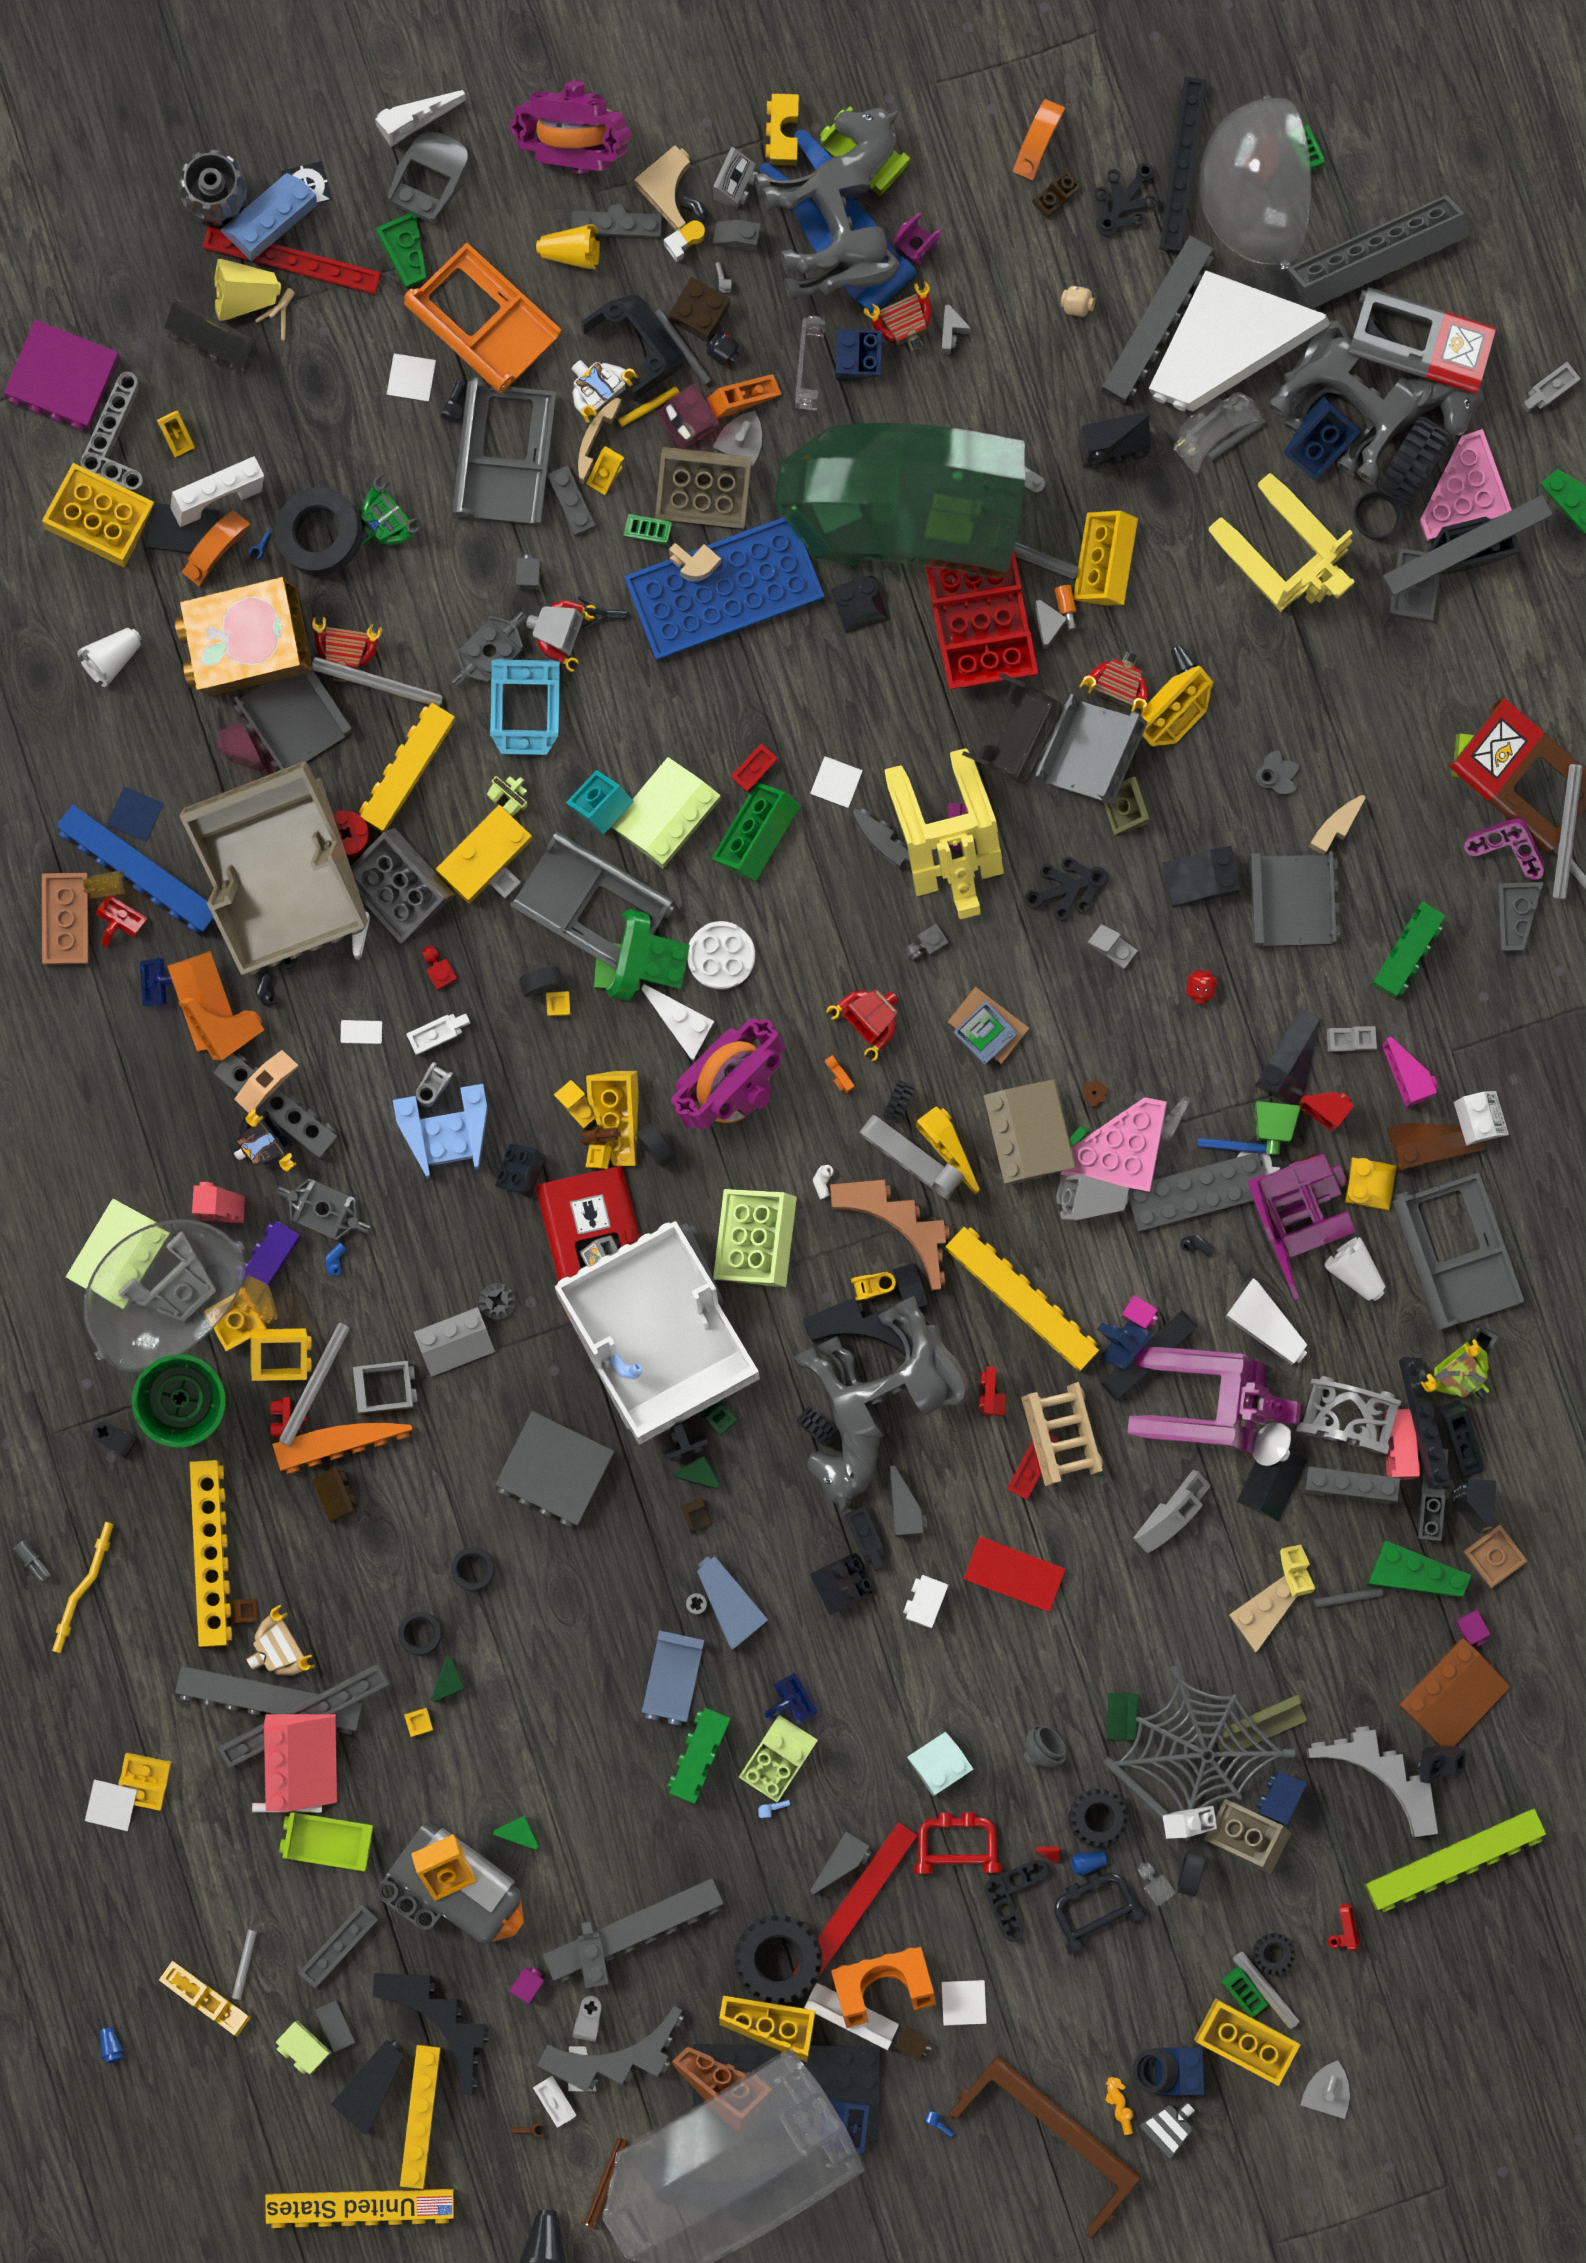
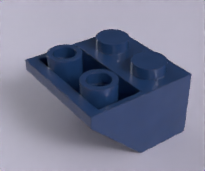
[835,329,882,381]
[817,2099,869,2153]

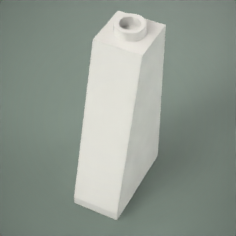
[1225,1278,1307,1365]

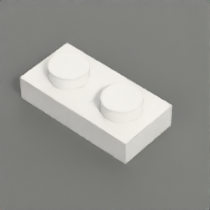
[533,2076,577,2127]

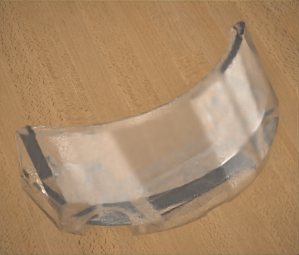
[1174,392,1262,475]

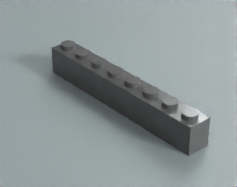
[1101,236,1214,405]
[175,1666,363,1734]
[543,1878,724,1983]

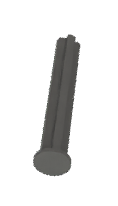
[991,533,1078,579]

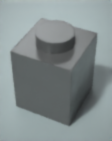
[516,555,540,590]

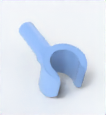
[758,1800,790,1818]

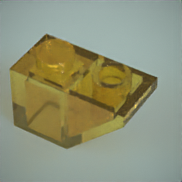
[235,1275,278,1324]

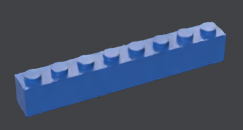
[56,804,215,935]

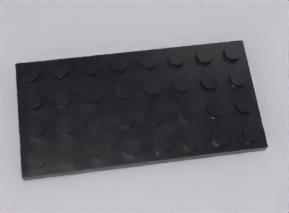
[692,2044,880,2141]

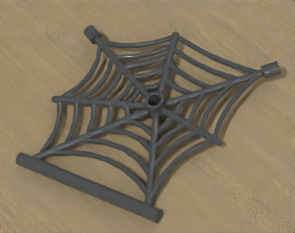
[1103,1665,1295,1842]

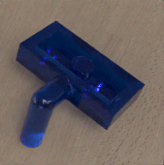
[140,958,173,1007]
[764,1673,818,1724]

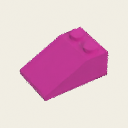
[1382,1037,1438,1108]

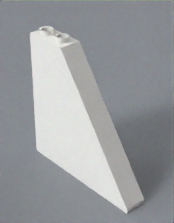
[1149,271,1330,411]

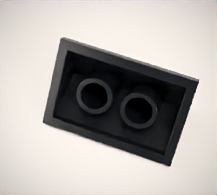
[1237,1449,1307,1522]

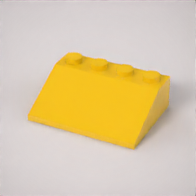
[42,463,154,568]

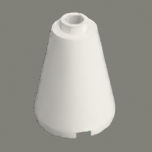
[77,628,141,687]
[1324,1237,1385,1301]

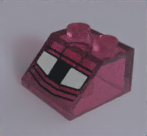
[656,384,718,449]

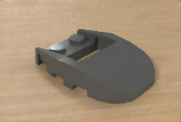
[387,132,469,225]

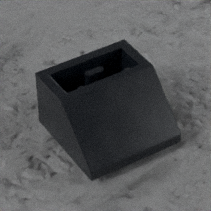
[810,1552,876,1615]

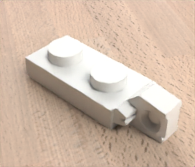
[407,1014,470,1055]

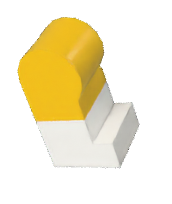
[664,221,705,262]

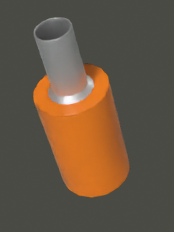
[1054,585,1077,630]

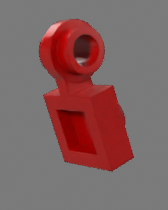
[421,946,457,991]

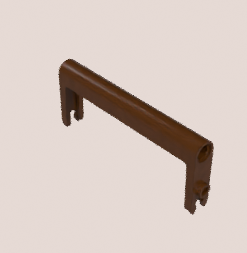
[947,2055,1141,2239]

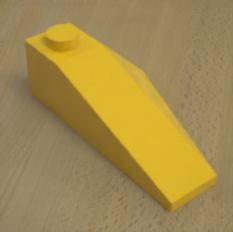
[586,1071,638,1166]

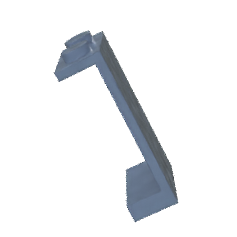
[642,1631,704,1726]

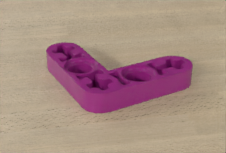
[1464,818,1545,880]

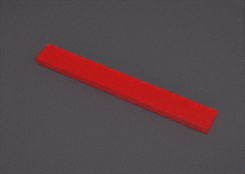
[203,227,382,296]
[792,1822,917,1975]

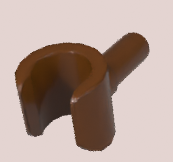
[512,2123,544,2137]

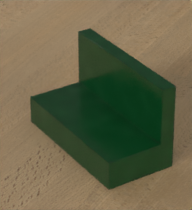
[1107,1693,1137,1741]

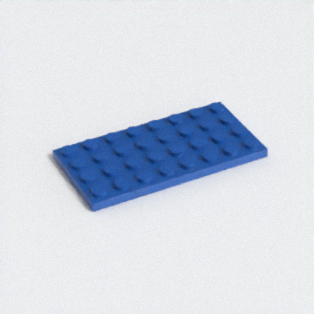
[624,514,825,661]

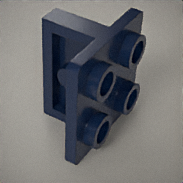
[1097,1322,1152,1370]

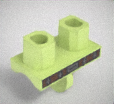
[487,776,527,816]

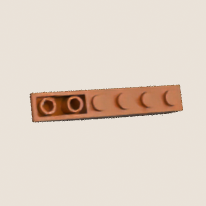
[272,1423,413,1474]

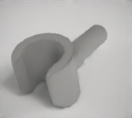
[715,262,731,293]

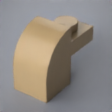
[669,543,721,581]

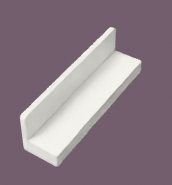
[804,1983,899,2050]

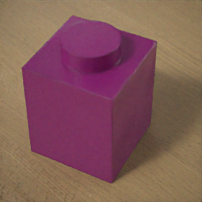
[1454,1610,1490,1647]
[510,1966,544,2004]

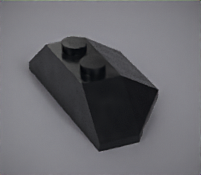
[1427,516,1520,574]

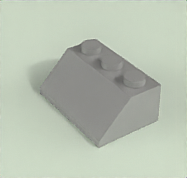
[414,1307,495,1377]

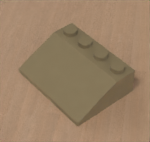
[655,447,752,529]
[984,1079,1076,1185]

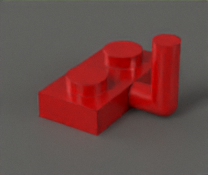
[96,894,147,947]

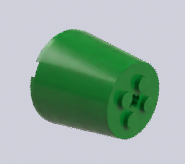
[132,1354,225,1447]

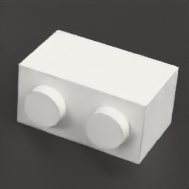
[903,1575,948,1629]

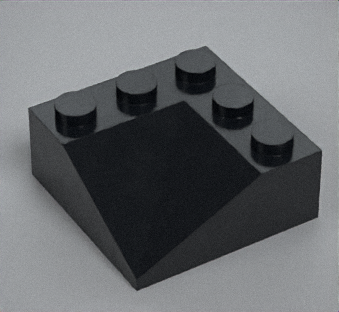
[1078,411,1151,469]

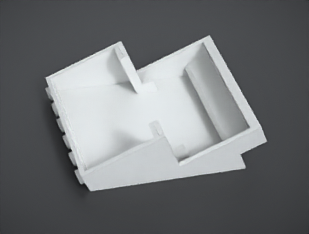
[555,1221,760,1445]

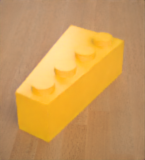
[719,1996,815,2062]

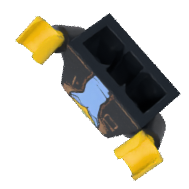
[234,1109,297,1171]

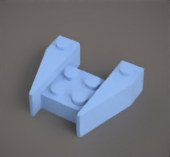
[393,1084,488,1179]

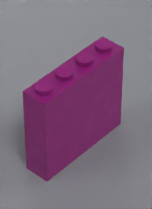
[4,320,120,431]

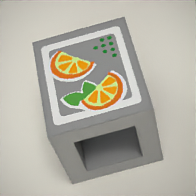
[580,1236,618,1267]

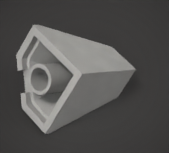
[1056,1175,1129,1220]

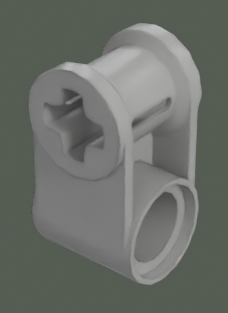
[416,1062,453,1108]
[572,1996,601,2043]

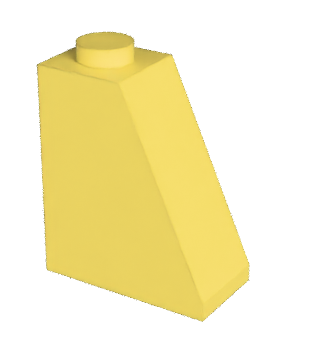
[214,259,281,321]

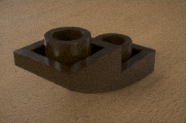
[1032,170,1082,219]

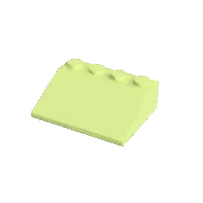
[612,757,720,869]
[713,1189,797,1287]
[66,1199,172,1312]

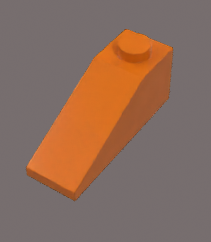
[707,374,781,419]

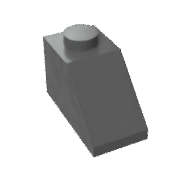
[712,220,761,252]

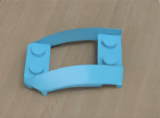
[490,658,560,755]

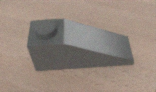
[890,1466,927,1536]
[810,1832,871,1894]

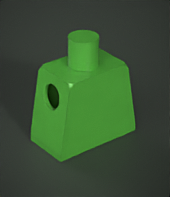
[1254,1101,1300,1156]

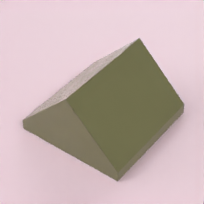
[1103,777,1149,835]

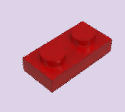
[731,744,778,793]

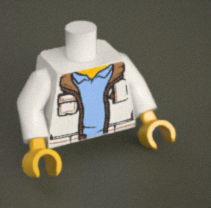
[572,360,639,423]

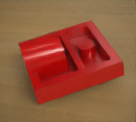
[978,1367,1006,1417]

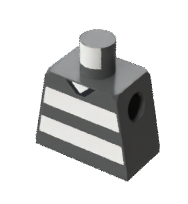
[1138,2102,1196,2159]

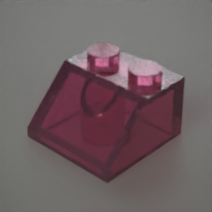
[216,721,264,772]

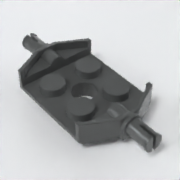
[451,612,528,688]
[275,1179,371,1241]

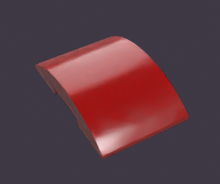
[925,546,1038,690]

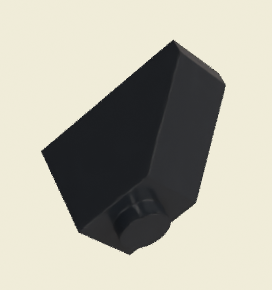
[892,1263,928,1309]

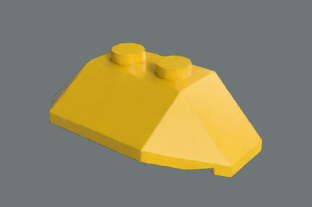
[1141,666,1213,746]

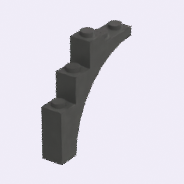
[537,2006,684,2092]

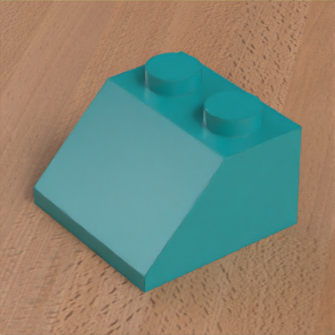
[566,770,634,834]

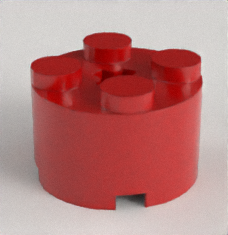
[333,811,370,860]

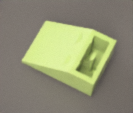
[739,1715,818,1802]

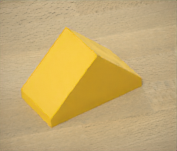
[157,410,195,457]

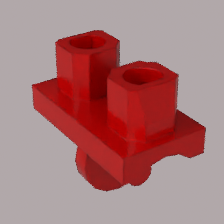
[271,1397,308,1438]

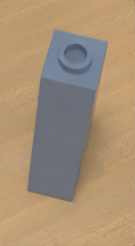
[697,1556,768,1650]

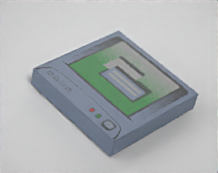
[953,1001,1018,1065]

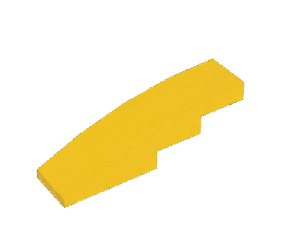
[159,1961,251,2036]

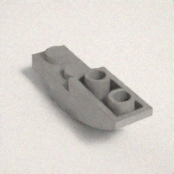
[1134,1470,1211,1553]

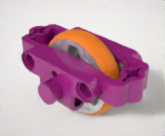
[510,81,632,173]
[671,1019,785,1129]

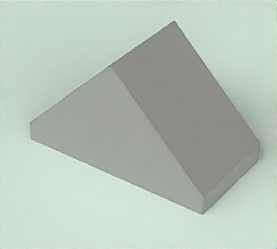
[1035,600,1066,649]

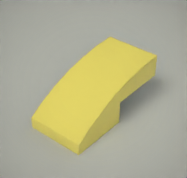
[1280,1545,1315,1597]

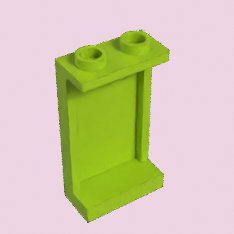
[279,1812,374,1872]

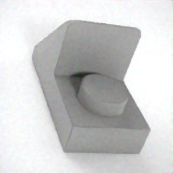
[941,305,970,355]
[1087,924,1138,970]

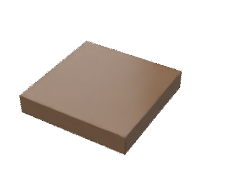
[1463,1525,1528,1589]

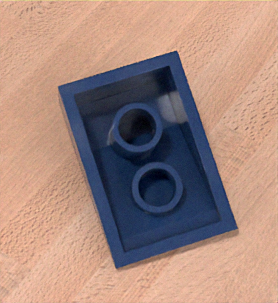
[1283,396,1361,481]

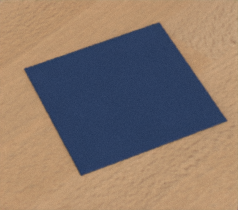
[107,786,163,842]

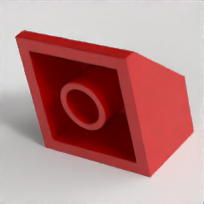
[1297,1092,1354,1133]

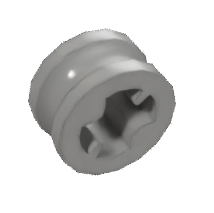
[686,1593,707,1614]

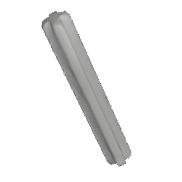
[1233,1952,1299,2029]

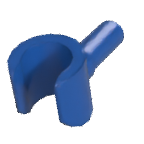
[249,531,272,560]
[925,2110,954,2137]

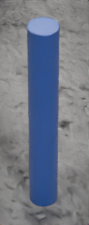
[1197,1138,1266,1153]

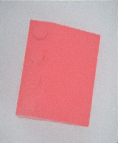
[264,1714,337,1811]

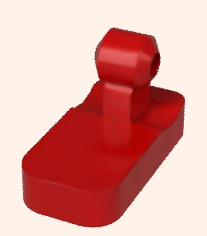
[1328,1903,1360,1951]

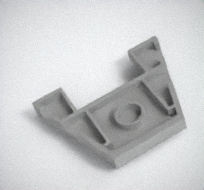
[118,1231,216,1322]

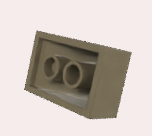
[1204,1799,1291,1874]

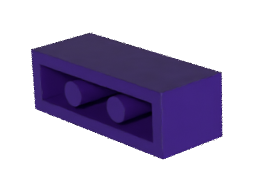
[239,1220,301,1295]

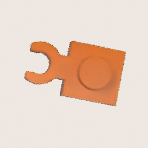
[825,1055,854,1094]

